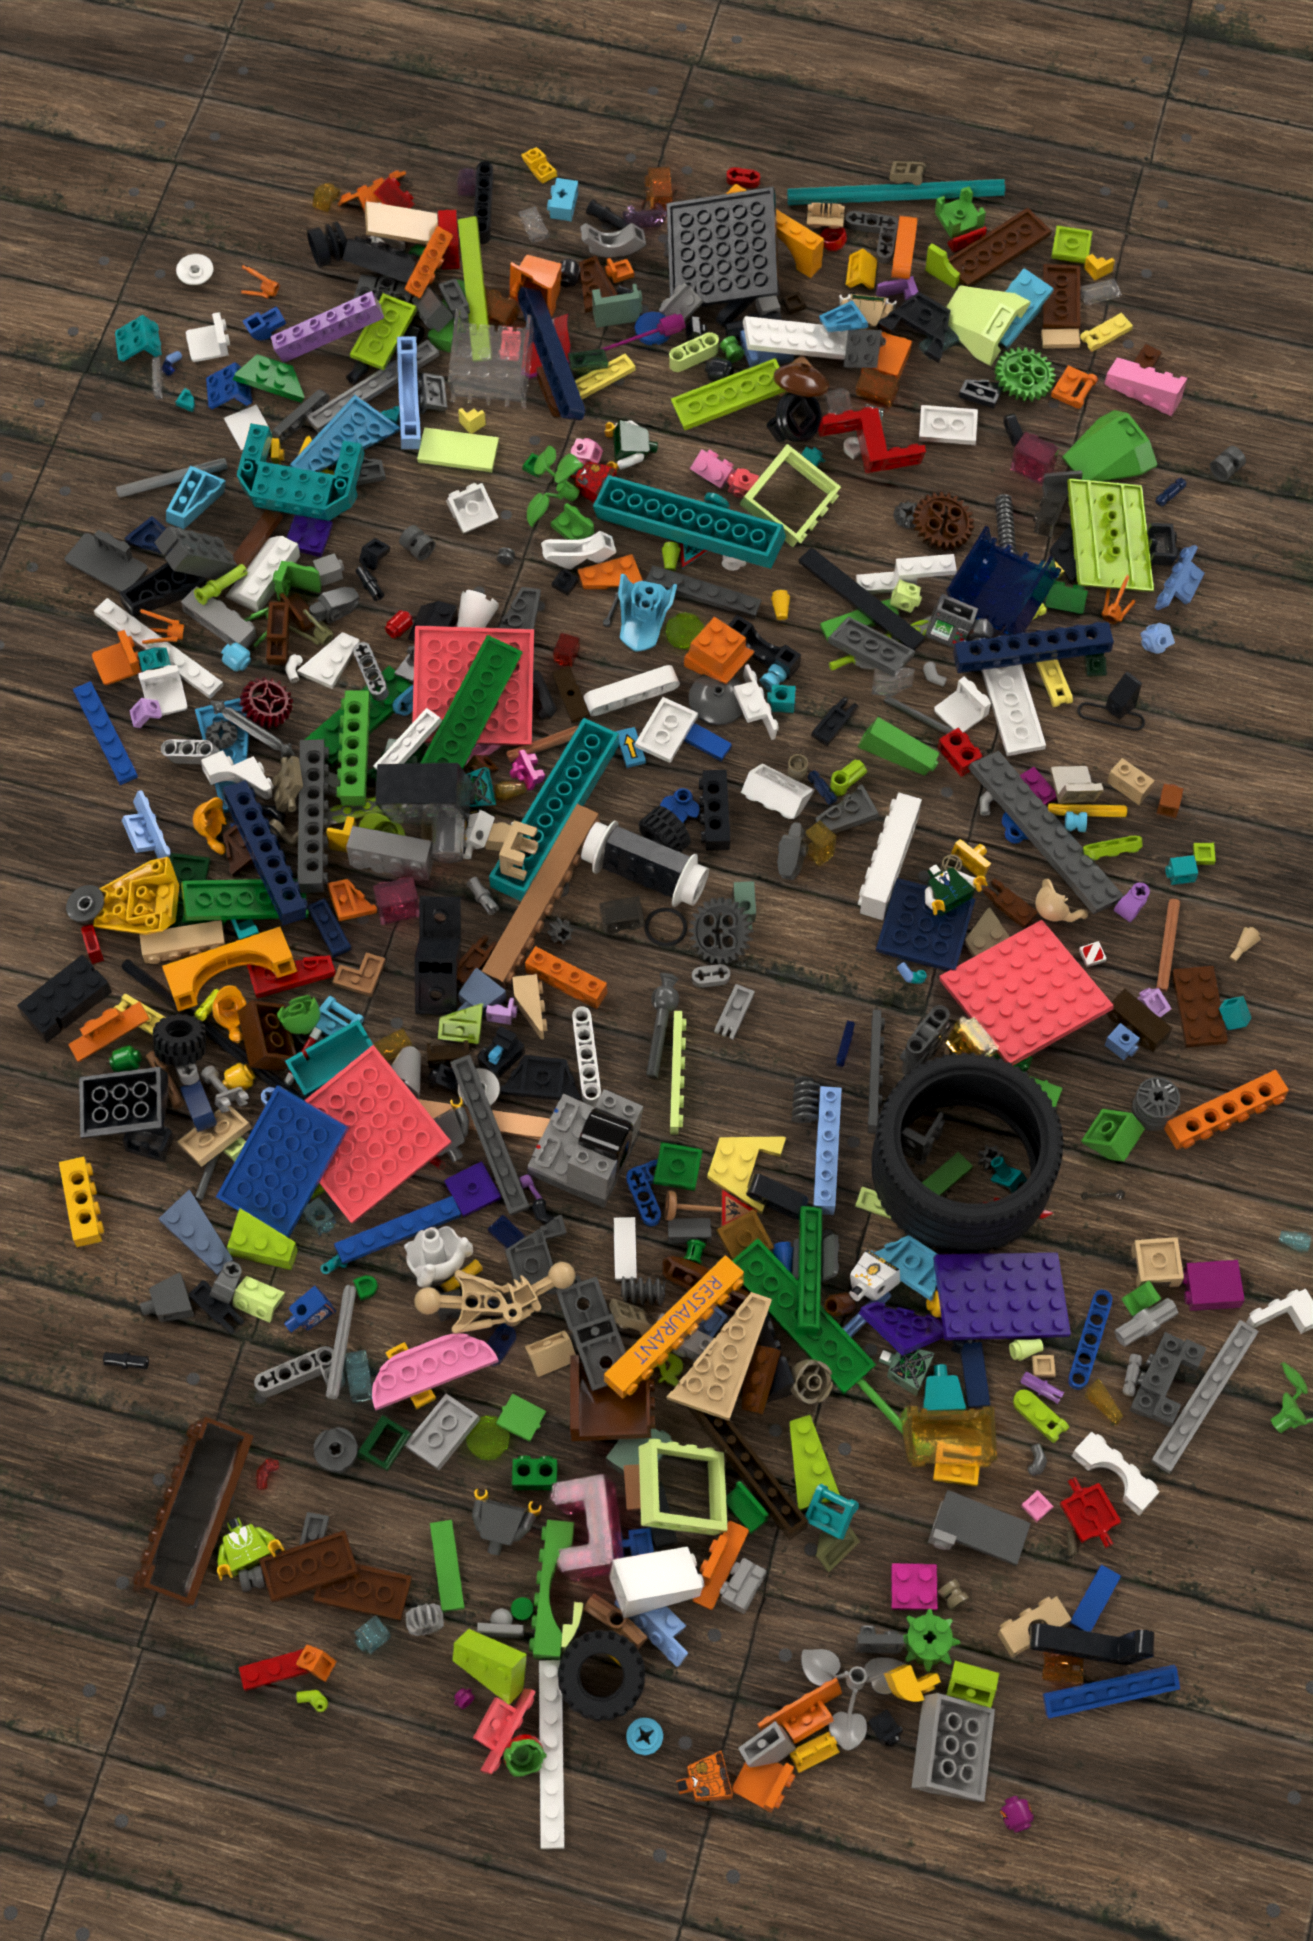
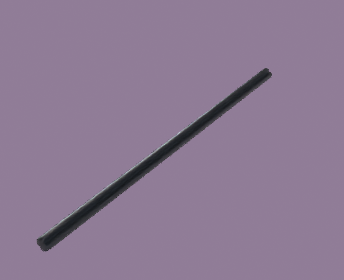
[121,959,306,1101]

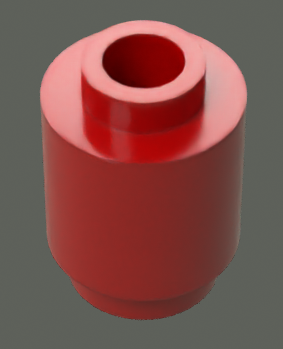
[384,610,413,639]

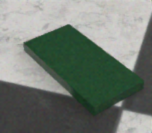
[166,853,211,929]

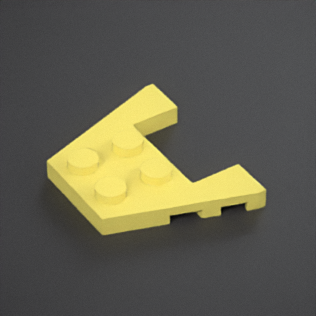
[707,1137,786,1214]

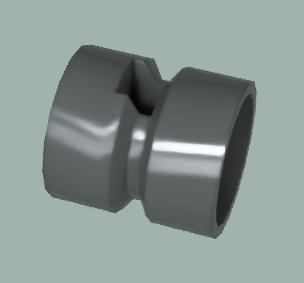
[1210,446,1246,481]
[399,525,436,561]

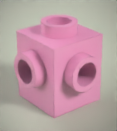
[571,438,603,467]

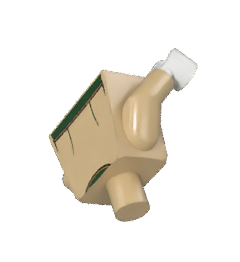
[840,294,897,330]

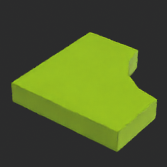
[925,244,960,289]

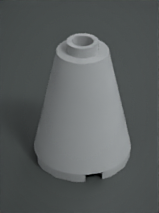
[391,1046,421,1099]

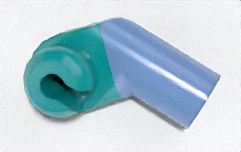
[897,962,927,984]

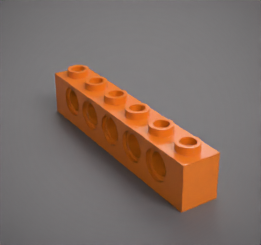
[1164,1070,1289,1150]

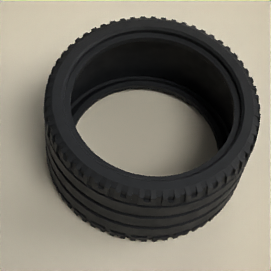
[871,1053,1063,1254]

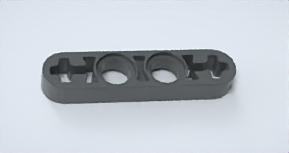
[272,389,330,444]
[353,642,389,701]

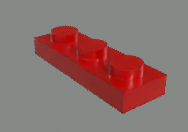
[239,1649,310,1691]

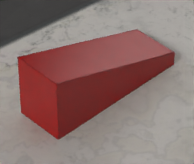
[81,924,104,964]

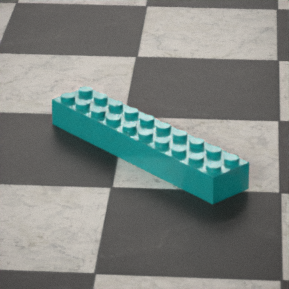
[593,475,786,569]
[489,718,619,901]

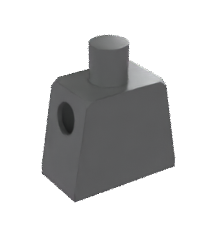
[140,1273,195,1322]

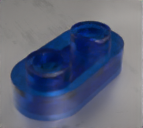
[487,1325,516,1366]

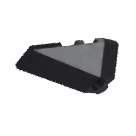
[761,1313,794,1403]

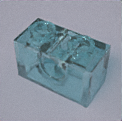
[345,1350,373,1403]

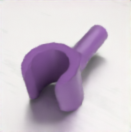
[519,1175,543,1199]

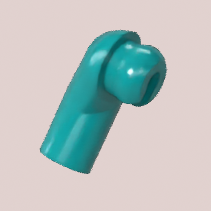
[320,1254,348,1274]

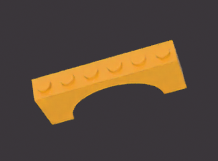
[726,184,824,278]
[162,927,297,1012]

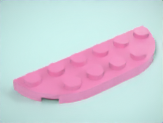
[372,1333,498,1411]

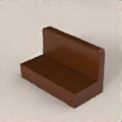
[279,593,319,632]

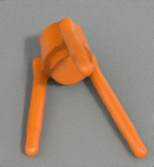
[241,265,279,299]
[1101,575,1135,624]
[140,609,184,644]

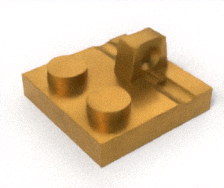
[716,1210,774,1260]

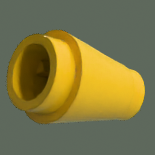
[771,590,790,620]

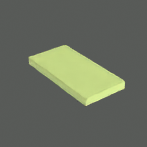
[417,427,499,472]

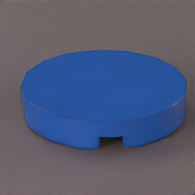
[635,312,671,345]

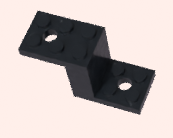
[415,896,461,1015]

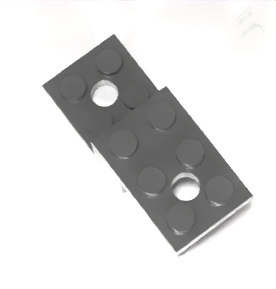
[555,1276,626,1391]

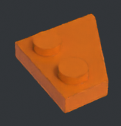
[327,879,377,921]

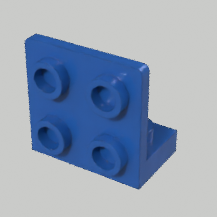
[206,362,252,409]

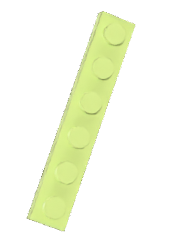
[670,1011,686,1135]

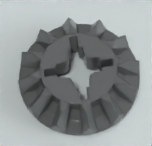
[893,500,917,528]
[205,719,238,749]

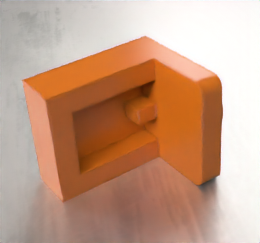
[605,258,634,283]

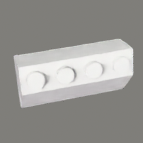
[226,536,300,612]

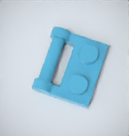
[315,996,364,1037]

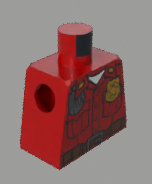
[570,461,617,503]

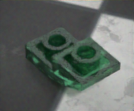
[1084,653,1107,676]

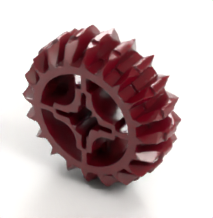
[240,677,293,729]

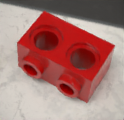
[938,727,982,777]

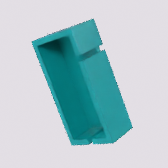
[285,1019,373,1099]

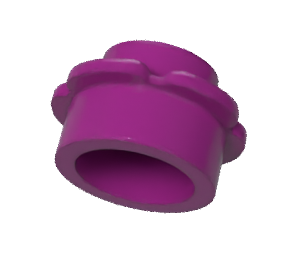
[454,1688,475,1710]

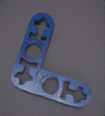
[626,1159,661,1226]

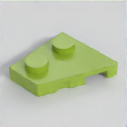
[438,1003,483,1044]

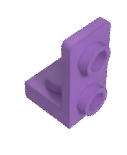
[876,276,918,300]

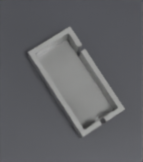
[346,826,434,881]

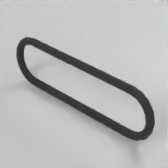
[1077,702,1145,730]

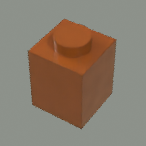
[1156,784,1184,818]

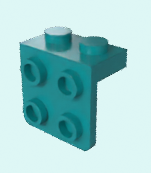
[115,315,162,362]

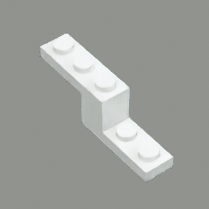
[856,554,957,594]
[1246,1289,1313,1334]

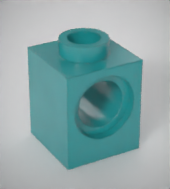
[138,647,171,672]
[767,685,796,713]
[1165,855,1198,885]

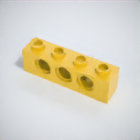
[59,1157,104,1247]

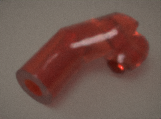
[257,1458,279,1490]

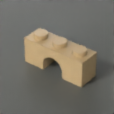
[997,1596,1072,1658]

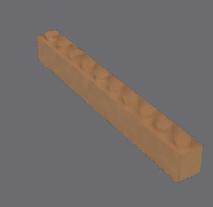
[481,804,601,989]

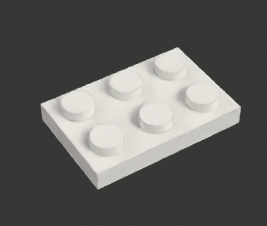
[919,405,978,445]
[635,697,698,763]

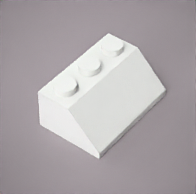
[741,764,815,819]

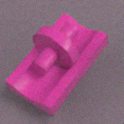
[509,750,545,791]

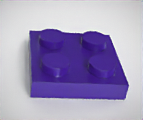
[287,515,333,557]

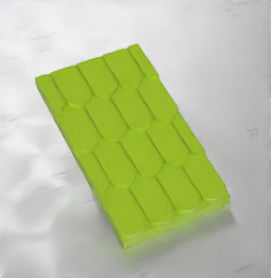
[1067,479,1154,592]

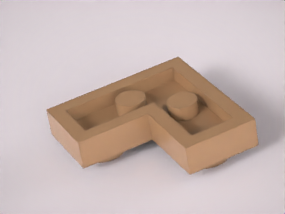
[332,953,386,997]

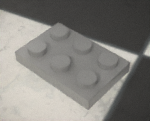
[405,1394,480,1470]

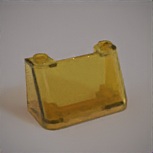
[901,1406,997,1467]

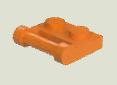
[1051,365,1098,409]

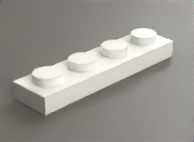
[374,708,442,770]

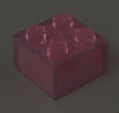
[1010,431,1059,485]
[373,877,419,925]

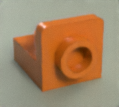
[296,1645,337,1682]

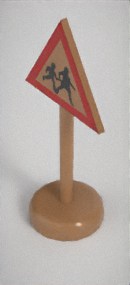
[664,1190,757,1227]

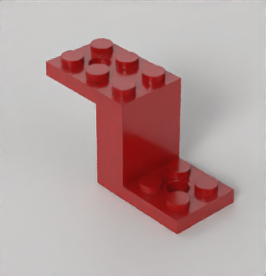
[818,407,926,474]

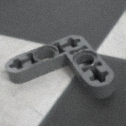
[845,211,898,264]

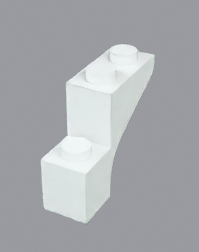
[541,531,616,570]
[201,750,274,799]

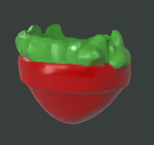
[504,1734,547,1777]

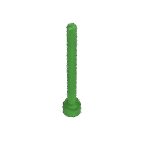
[857,1378,935,1462]

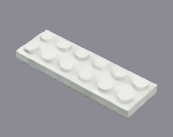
[743,316,848,360]
[977,648,1046,756]

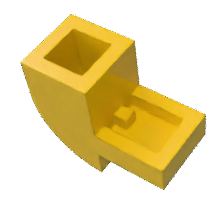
[883,1664,941,1702]

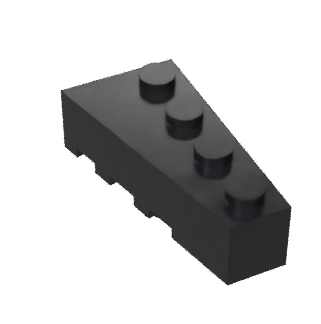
[120,562,207,617]

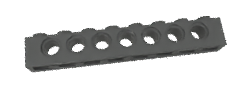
[298,739,329,893]

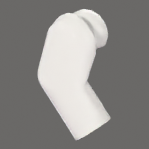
[285,654,303,683]

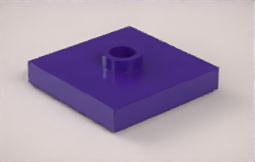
[444,1161,501,1218]

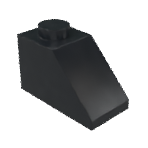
[1105,671,1142,720]

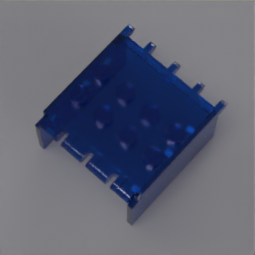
[946,526,1061,635]

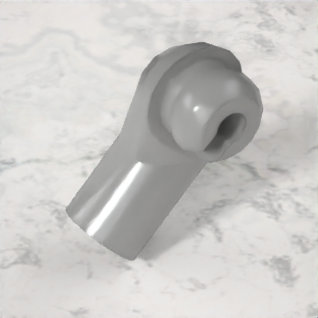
[923,661,947,687]
[980,791,996,816]

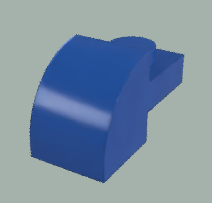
[243,306,287,340]

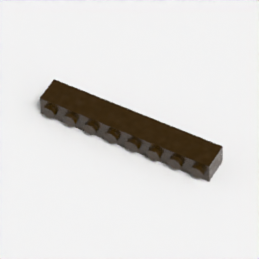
[686,1406,808,1541]

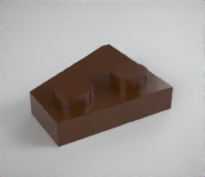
[223,825,253,877]

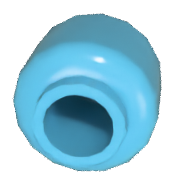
[221,642,251,672]

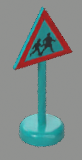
[680,492,730,569]

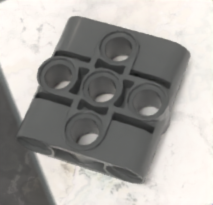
[353,274,414,305]
[900,1005,951,1075]

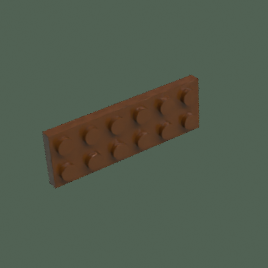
[948,208,1051,287]

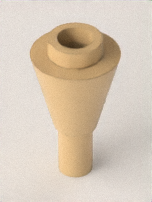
[1230,927,1261,962]

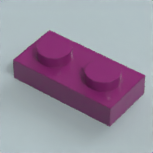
[1020,767,1057,806]

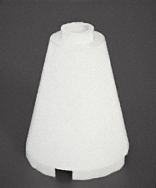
[457,590,499,628]

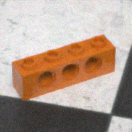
[525,946,607,1009]

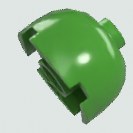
[277,995,320,1035]

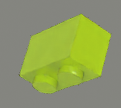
[946,1661,999,1708]

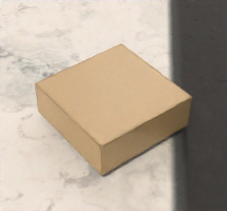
[1031,1355,1056,1378]

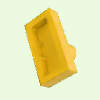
[951,839,991,877]

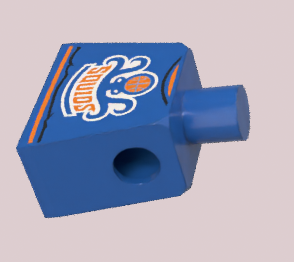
[283,1286,336,1333]

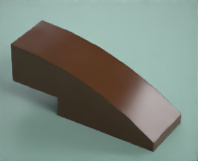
[266,602,289,666]

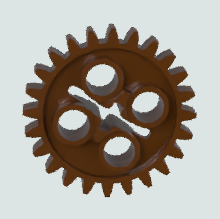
[912,491,974,551]

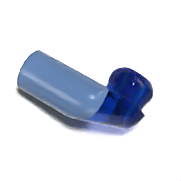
[161,351,182,376]

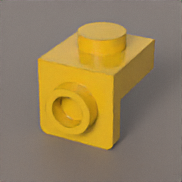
[268,438,284,465]

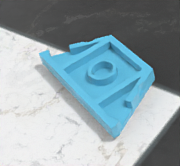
[871,1235,939,1301]

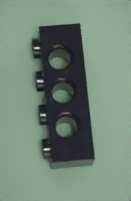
[699,770,730,851]

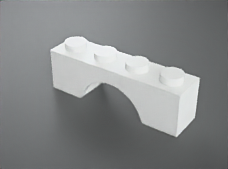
[1072,1432,1160,1516]

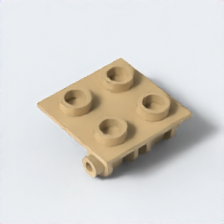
[807,203,845,229]

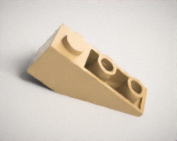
[512,974,547,1039]

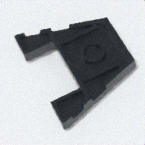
[876,292,951,363]

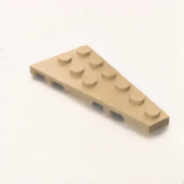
[667,1292,772,1421]

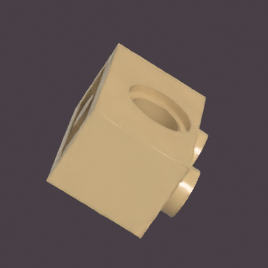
[1107,758,1155,805]

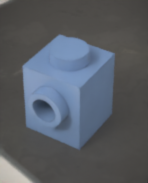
[1105,1023,1140,1060]

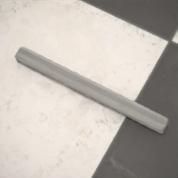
[116,458,228,498]
[326,1285,356,1400]

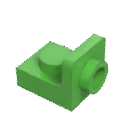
[1122,1281,1161,1316]

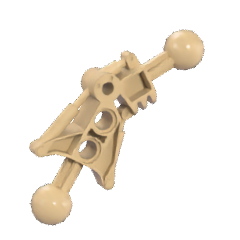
[414,1262,576,1334]

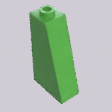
[857,717,939,776]

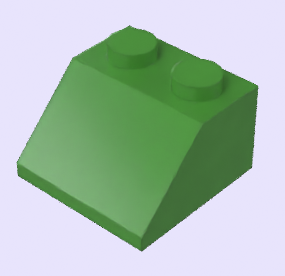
[1081,1109,1145,1162]

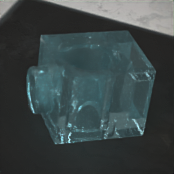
[302,1197,336,1235]
[354,1615,391,1654]

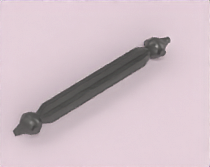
[210,699,295,758]

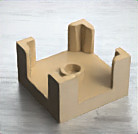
[499,820,538,881]
[1131,1237,1184,1288]

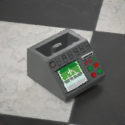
[925,594,978,648]

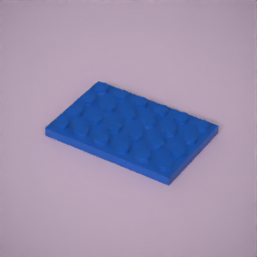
[216,1085,349,1238]

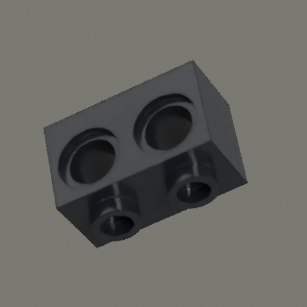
[477,1039,525,1079]

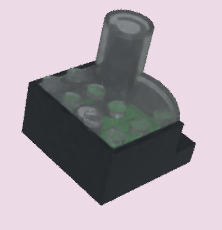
[375,763,475,863]

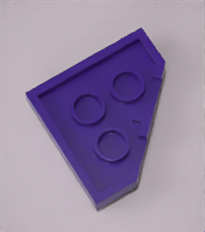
[859,1301,944,1356]

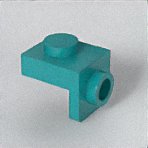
[801,447,826,467]

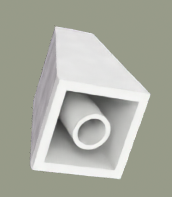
[609,1547,704,1619]

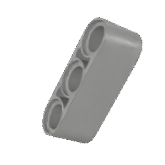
[161,739,220,764]

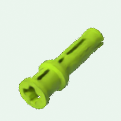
[194,564,248,605]

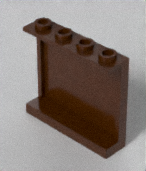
[570,1355,655,1442]

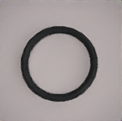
[644,907,687,947]

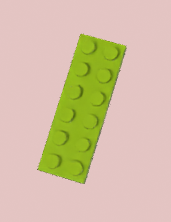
[671,358,786,431]

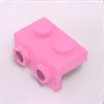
[690,449,736,489]

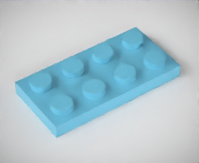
[999,268,1054,349]

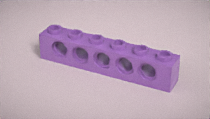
[271,291,384,363]

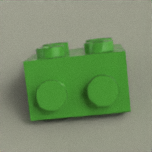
[272,561,322,601]

